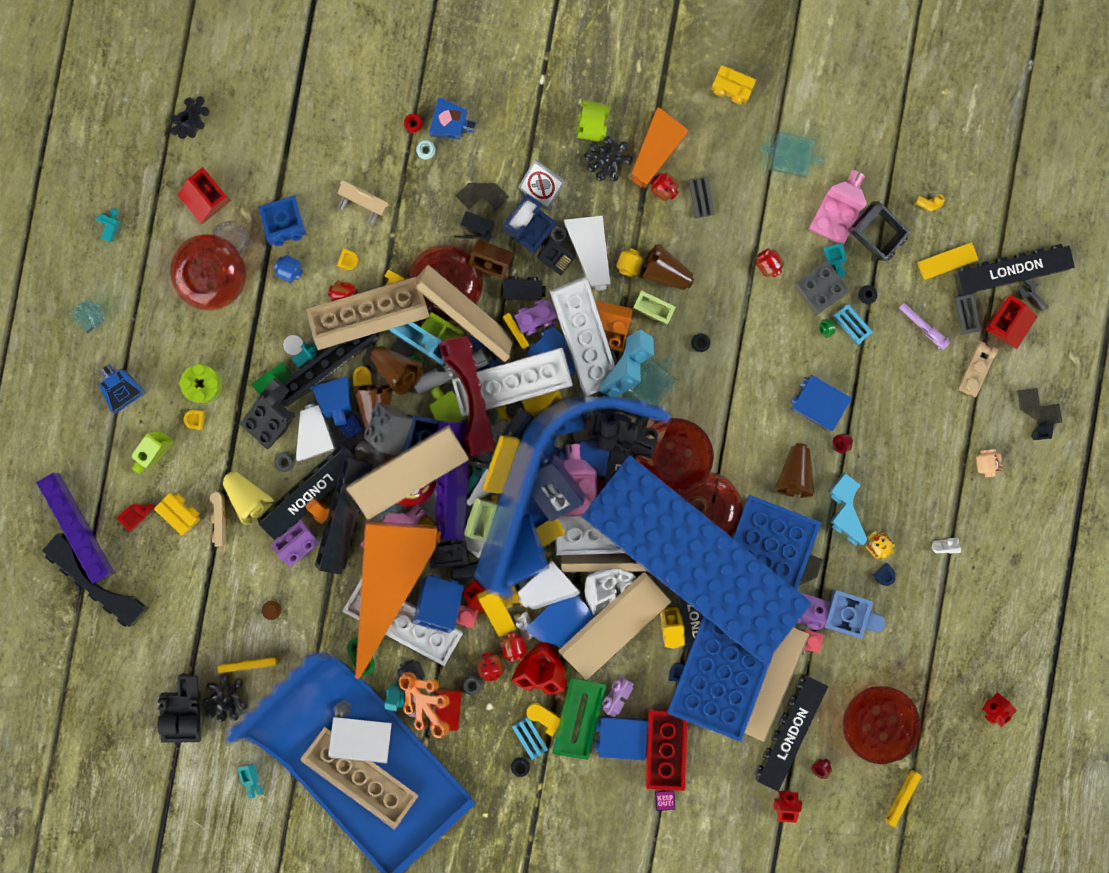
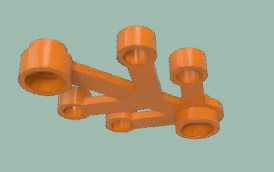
[399,672,449,738]

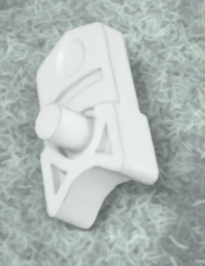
[932,538,961,553]
[514,611,533,640]

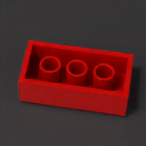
[645,708,688,791]

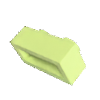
[633,290,676,326]
[464,497,498,542]

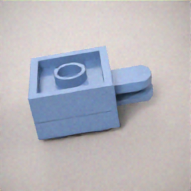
[824,589,885,639]

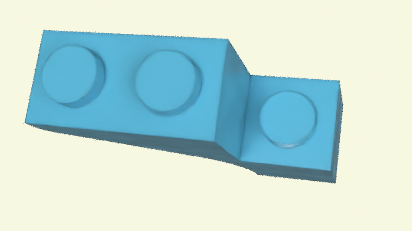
[388,322,444,365]
[600,329,654,398]
[828,473,867,546]

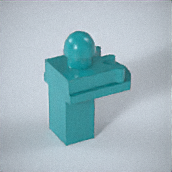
[94,208,121,242]
[292,342,319,368]
[385,682,405,711]

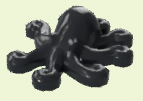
[170,96,210,139]
[584,136,633,182]
[202,673,248,722]

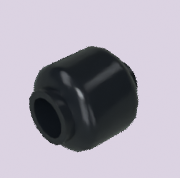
[397,659,425,681]

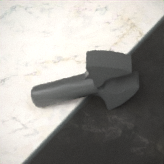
[1017,280,1049,311]

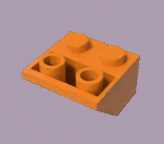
[595,300,633,352]

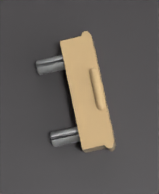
[337,181,391,225]

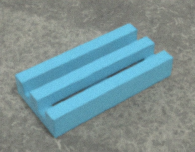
[833,304,873,345]
[512,717,548,760]

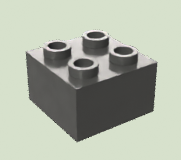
[793,261,850,316]
[365,402,413,455]

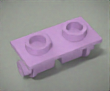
[601,675,634,717]

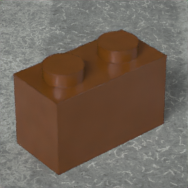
[468,239,514,280]

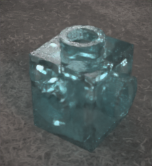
[71,299,105,334]

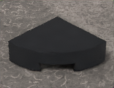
[1031,419,1054,440]

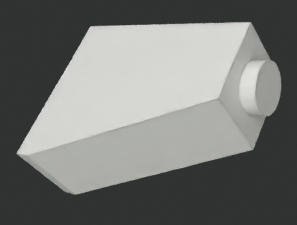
[296,403,336,462]
[518,562,580,610]

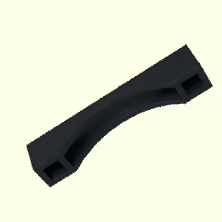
[42,533,149,627]

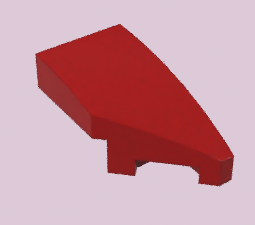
[116,504,156,533]

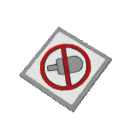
[518,159,566,210]

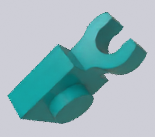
[822,243,847,278]
[467,461,487,494]
[237,763,264,799]

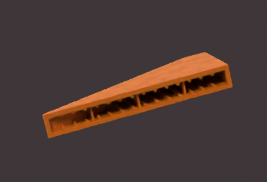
[356,521,440,679]

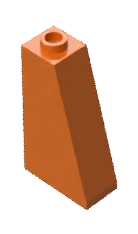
[631,107,689,188]

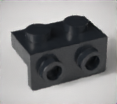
[429,539,469,569]

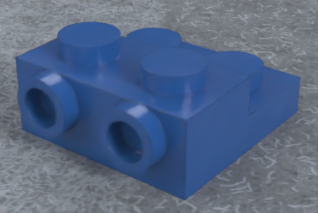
[259,196,307,246]

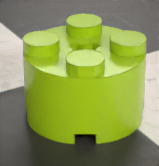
[576,100,610,142]
[179,364,222,404]

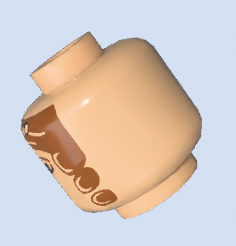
[976,449,1003,477]

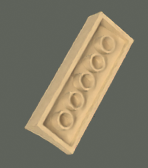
[415,265,515,362]
[306,276,430,350]
[346,425,469,519]
[561,553,647,572]
[558,572,671,680]
[745,627,810,742]
[301,727,418,830]

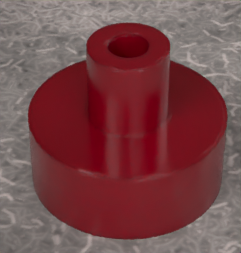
[833,433,853,454]
[811,759,832,779]

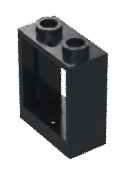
[848,201,911,261]

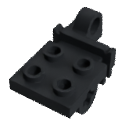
[240,377,296,450]
[589,407,658,459]
[157,674,201,743]

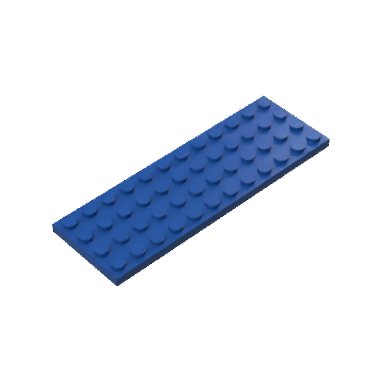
[581,456,812,664]
[667,495,821,742]

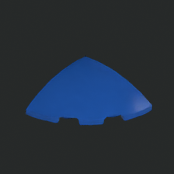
[502,515,550,588]
[525,595,595,647]

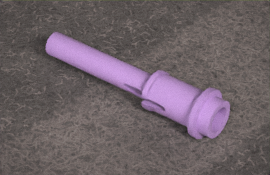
[899,303,951,350]

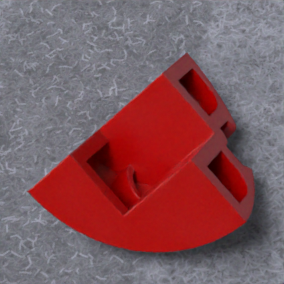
[511,642,566,694]

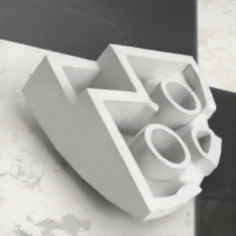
[585,569,637,615]

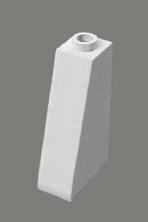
[564,216,610,291]

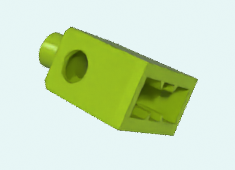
[429,386,468,422]
[131,430,174,474]

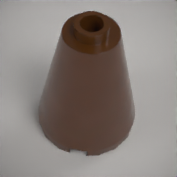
[639,244,694,290]
[371,346,423,395]
[354,385,393,429]
[776,443,814,498]

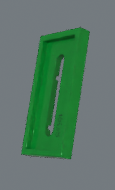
[552,677,607,760]

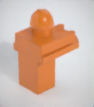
[305,498,330,524]

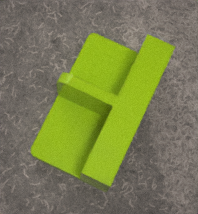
[420,312,464,341]

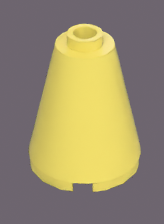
[223,472,274,526]

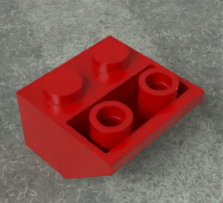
[177,167,231,224]
[984,294,1037,349]
[430,688,462,731]

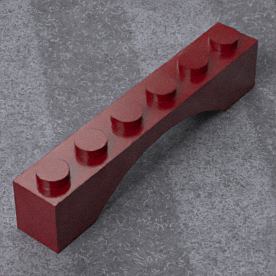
[440,336,495,457]

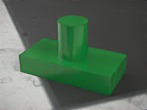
[251,362,293,395]

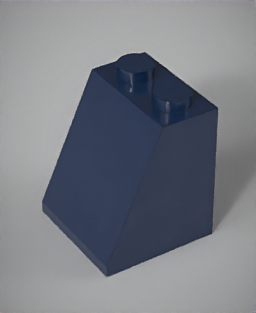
[402,414,445,453]

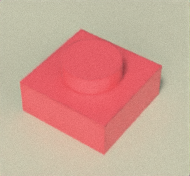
[456,604,479,629]
[804,629,824,653]

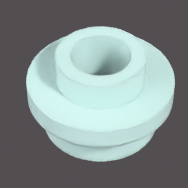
[416,140,435,160]

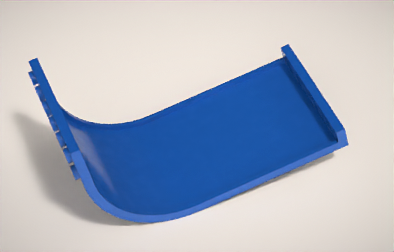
[474,396,671,598]
[225,652,477,873]

